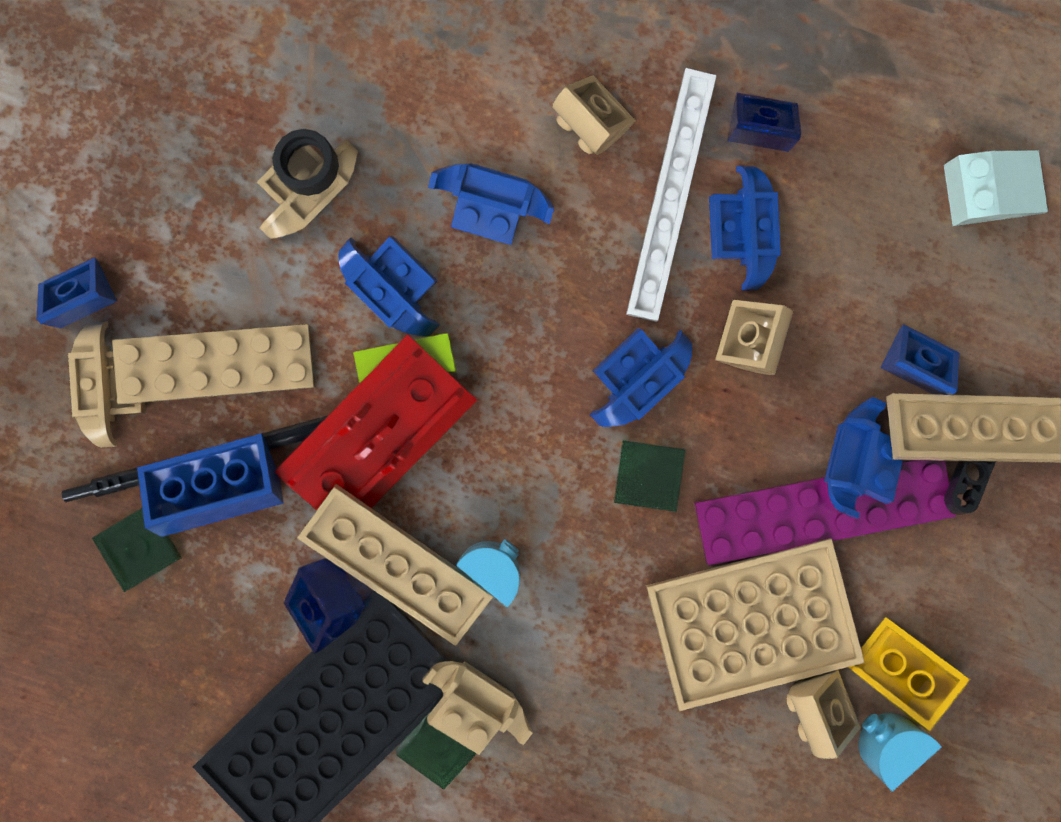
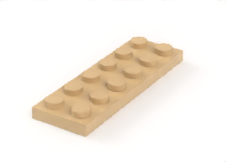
[112,324,315,404]
[886,393,1061,463]
[297,484,493,646]

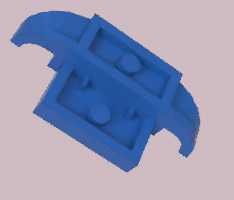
[428,163,554,245]
[709,166,781,291]
[338,236,440,336]
[589,328,693,427]
[824,397,903,519]

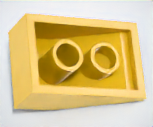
[848,617,970,733]

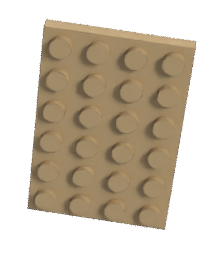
[646,538,865,711]

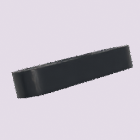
[944,461,996,515]

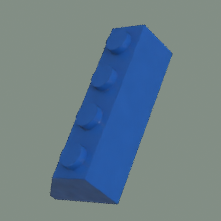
[137,433,284,537]

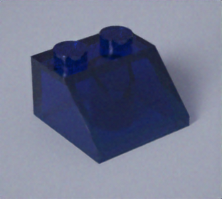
[284,558,365,654]

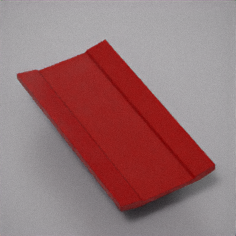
[274,334,477,510]

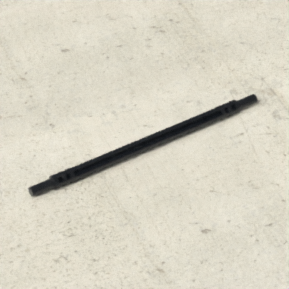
[62,415,328,503]

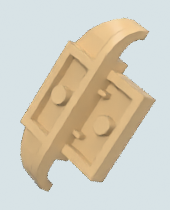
[257,139,358,239]
[68,321,146,448]
[423,661,533,755]

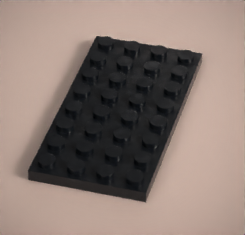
[193,591,450,822]

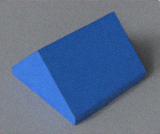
[37,257,117,328]
[880,324,959,395]

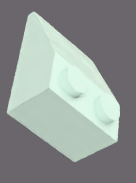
[944,150,1048,226]

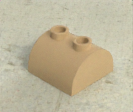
[553,75,636,155]
[715,300,793,375]
[787,670,861,759]

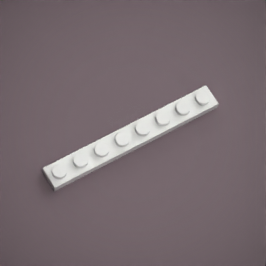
[626,68,716,322]

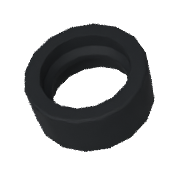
[272,129,339,196]

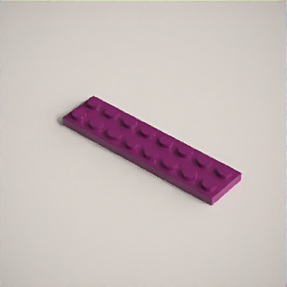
[694,460,956,565]

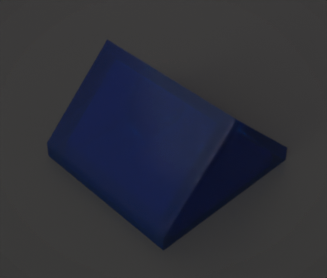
[727,92,802,152]

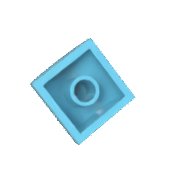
[456,539,520,608]
[858,713,941,792]

